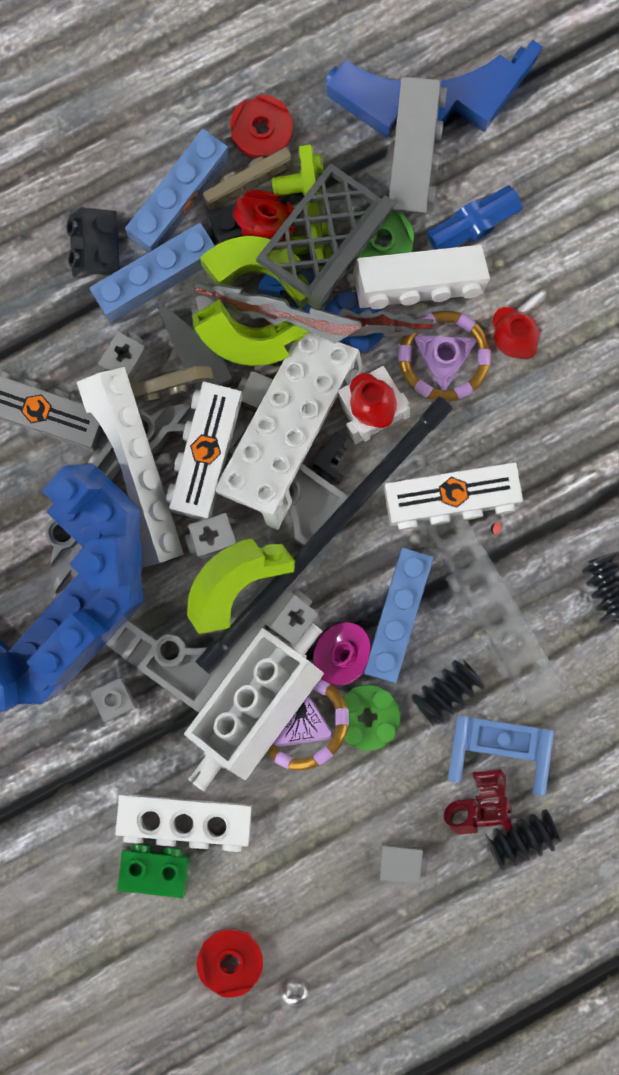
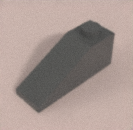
[158,305,236,390]

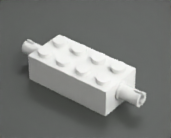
[184,623,324,792]

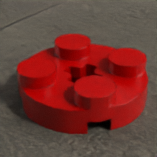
[230,95,293,159]
[233,190,296,242]
[196,928,263,998]

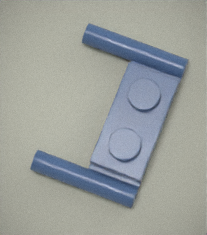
[448,716,555,796]

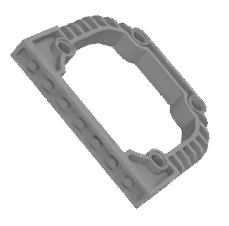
[46,403,349,713]

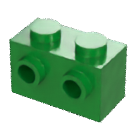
[117,843,190,899]

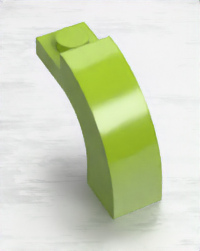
[200,236,310,308]
[192,299,310,366]
[187,538,295,634]

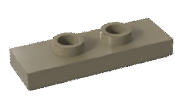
[203,147,292,211]
[130,366,214,403]

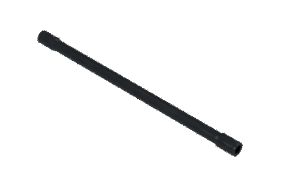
[195,396,453,675]

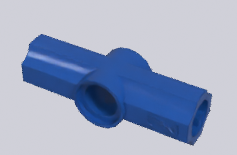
[427,185,523,250]

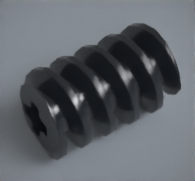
[582,551,619,624]
[411,659,485,726]
[485,809,560,871]

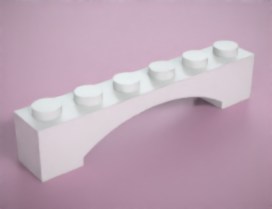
[77,367,184,567]

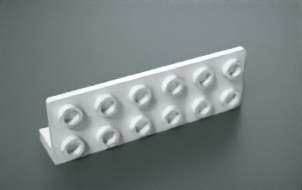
[215,332,362,530]

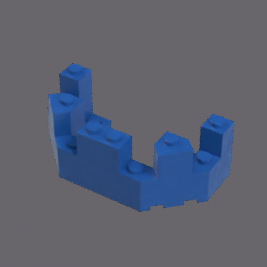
[0,463,144,711]

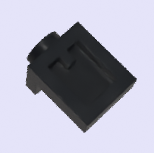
[208,203,243,244]
[313,431,348,485]

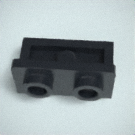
[66,207,120,278]

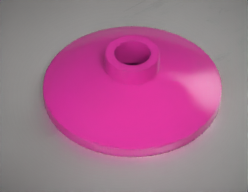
[313,622,372,686]

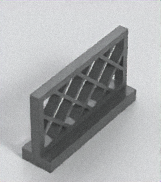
[256,163,395,309]

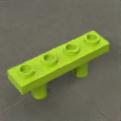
[272,144,333,272]

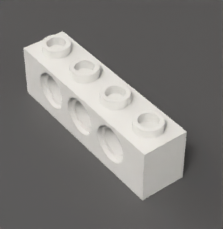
[115,793,253,852]

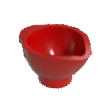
[492,307,539,359]
[349,373,397,428]

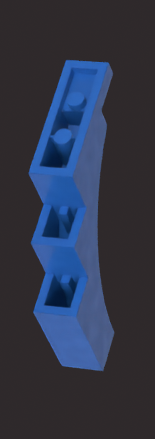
[325,40,543,138]

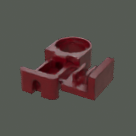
[443,769,512,835]

